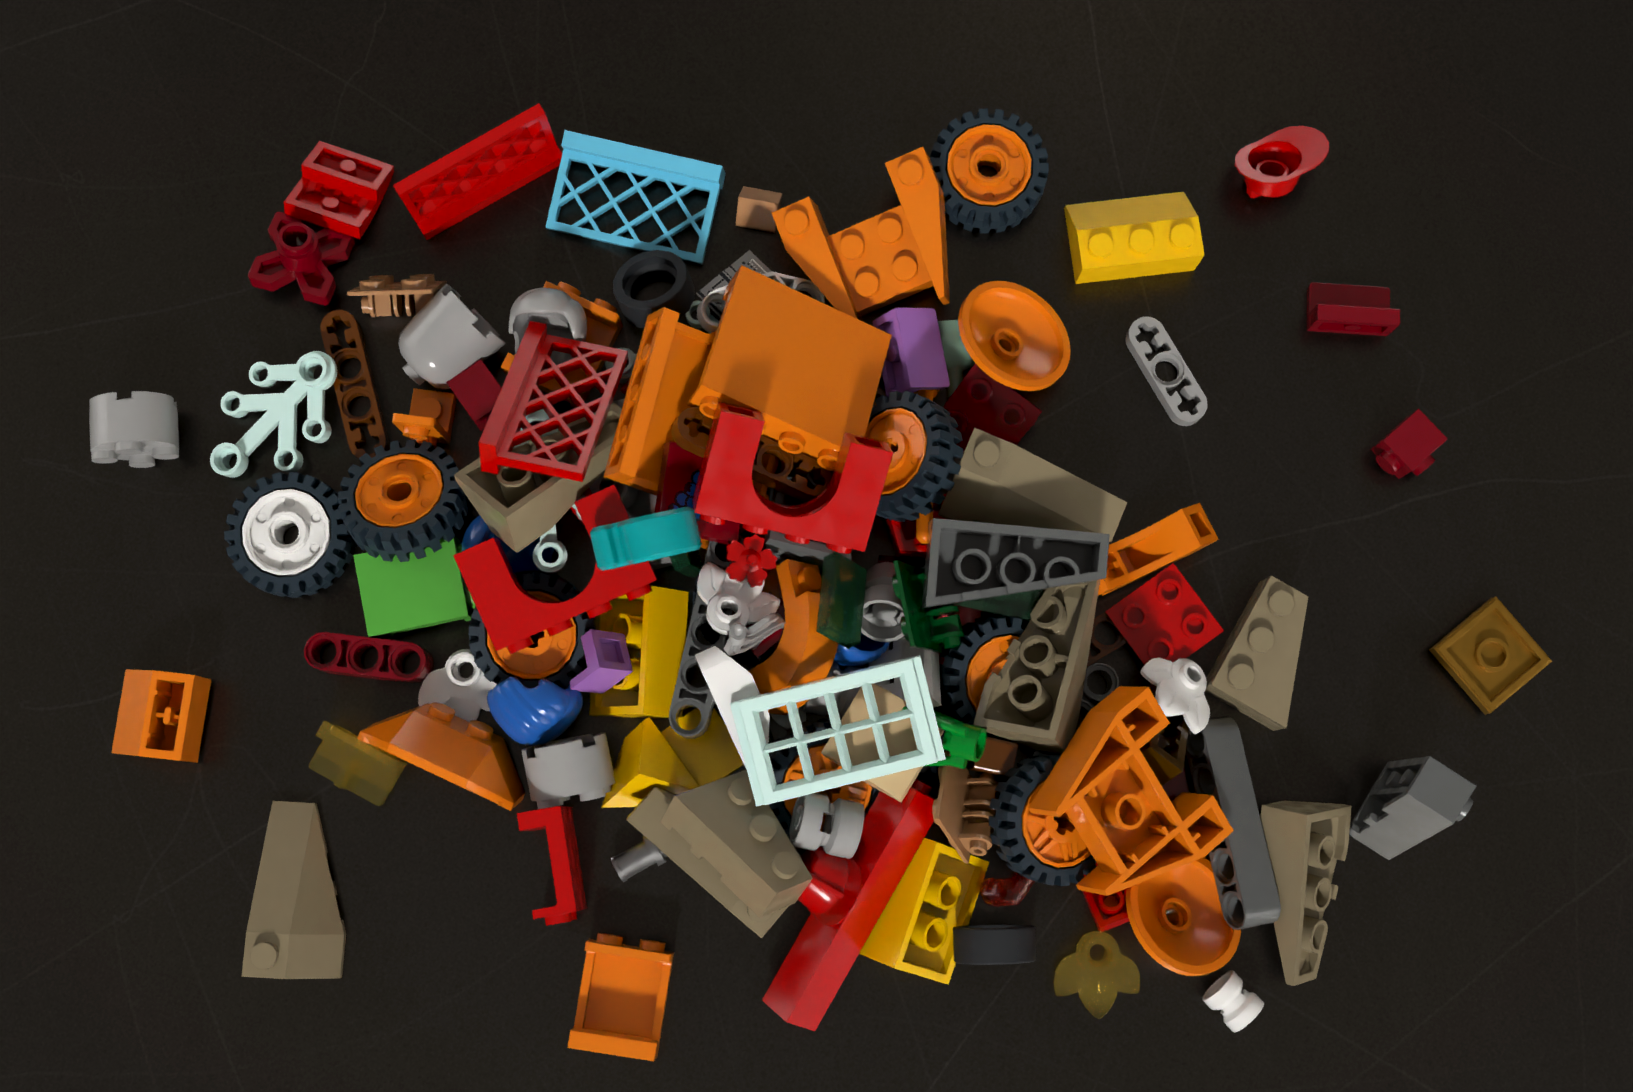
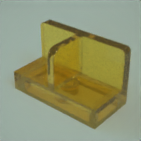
[309,721,407,806]

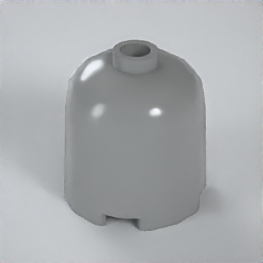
[398,284,505,390]

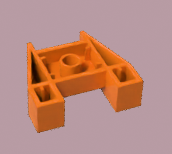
[772,147,950,321]
[1028,686,1234,896]

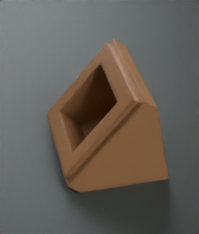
[736,186,783,233]

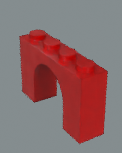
[692,401,893,554]
[453,485,657,654]

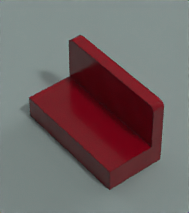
[1307,282,1400,336]

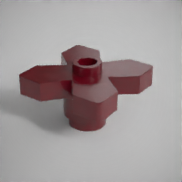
[248,212,355,306]

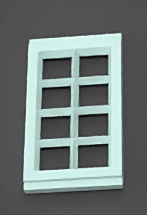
[730,655,946,807]

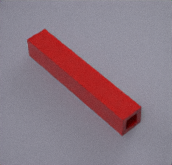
[762,778,936,1031]

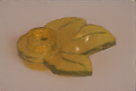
[1054,931,1140,1019]

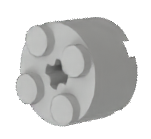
[89,391,179,468]
[521,732,616,809]

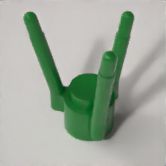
[902,706,987,769]

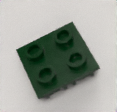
[892,560,964,653]

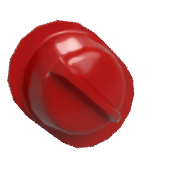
[1235,126,1329,198]
[798,846,863,926]

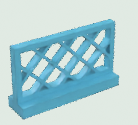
[546,130,726,265]

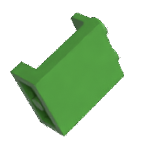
[353,536,476,639]

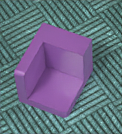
[569,629,633,694]

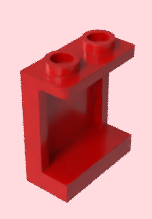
[517,806,587,926]

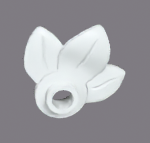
[697,562,780,635]
[418,649,496,722]
[1140,658,1210,734]

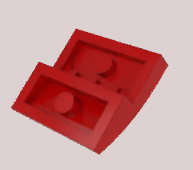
[284,141,394,239]

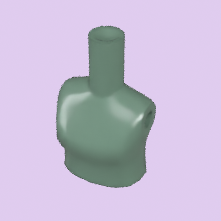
[938,320,975,398]

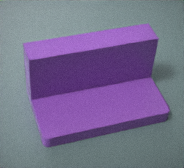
[872,308,950,397]

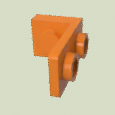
[392,388,457,448]

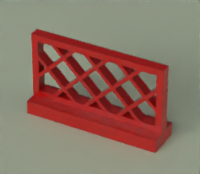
[393,103,562,240]
[479,321,628,482]

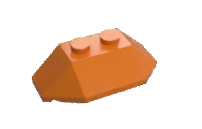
[357,702,525,811]

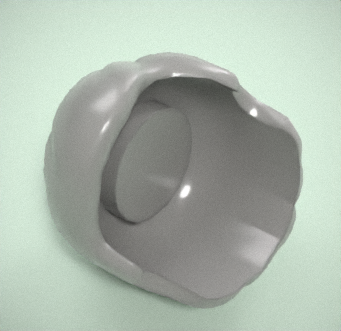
[509,288,587,369]

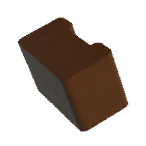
[968,737,1018,778]

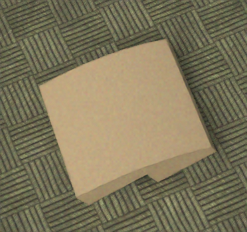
[821,683,945,803]

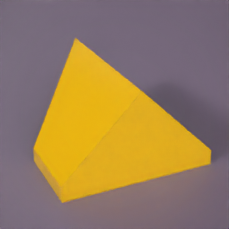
[601,717,699,808]

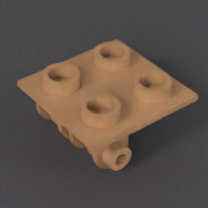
[347,274,447,317]
[932,750,999,863]

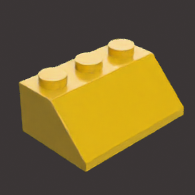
[1064,192,1205,284]
[589,586,689,718]
[859,838,989,985]

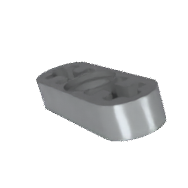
[1125,316,1208,426]

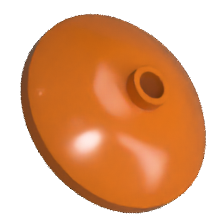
[958,281,1071,391]
[1126,857,1241,976]

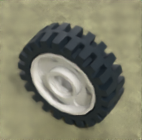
[224,472,356,598]

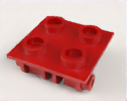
[1105,563,1224,665]

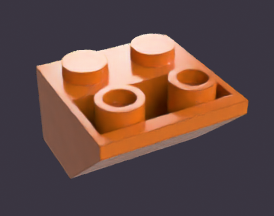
[111,669,211,763]

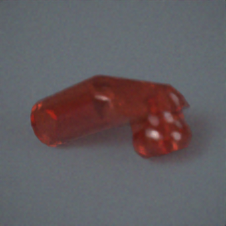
[979,872,1035,907]

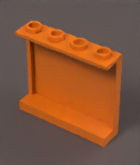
[687,265,892,471]
[603,307,779,525]

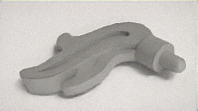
[724,613,786,656]

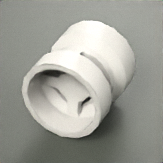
[1202,970,1264,1033]

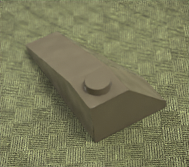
[454,403,622,553]
[938,428,1127,542]
[973,580,1100,755]
[626,786,801,938]
[1260,800,1352,986]
[241,801,346,979]

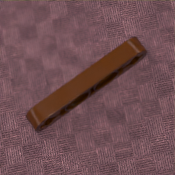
[320,310,390,459]
[671,407,832,502]

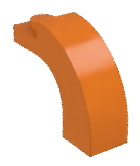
[1098,503,1219,596]
[748,559,841,715]

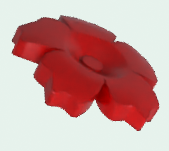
[725,534,778,588]

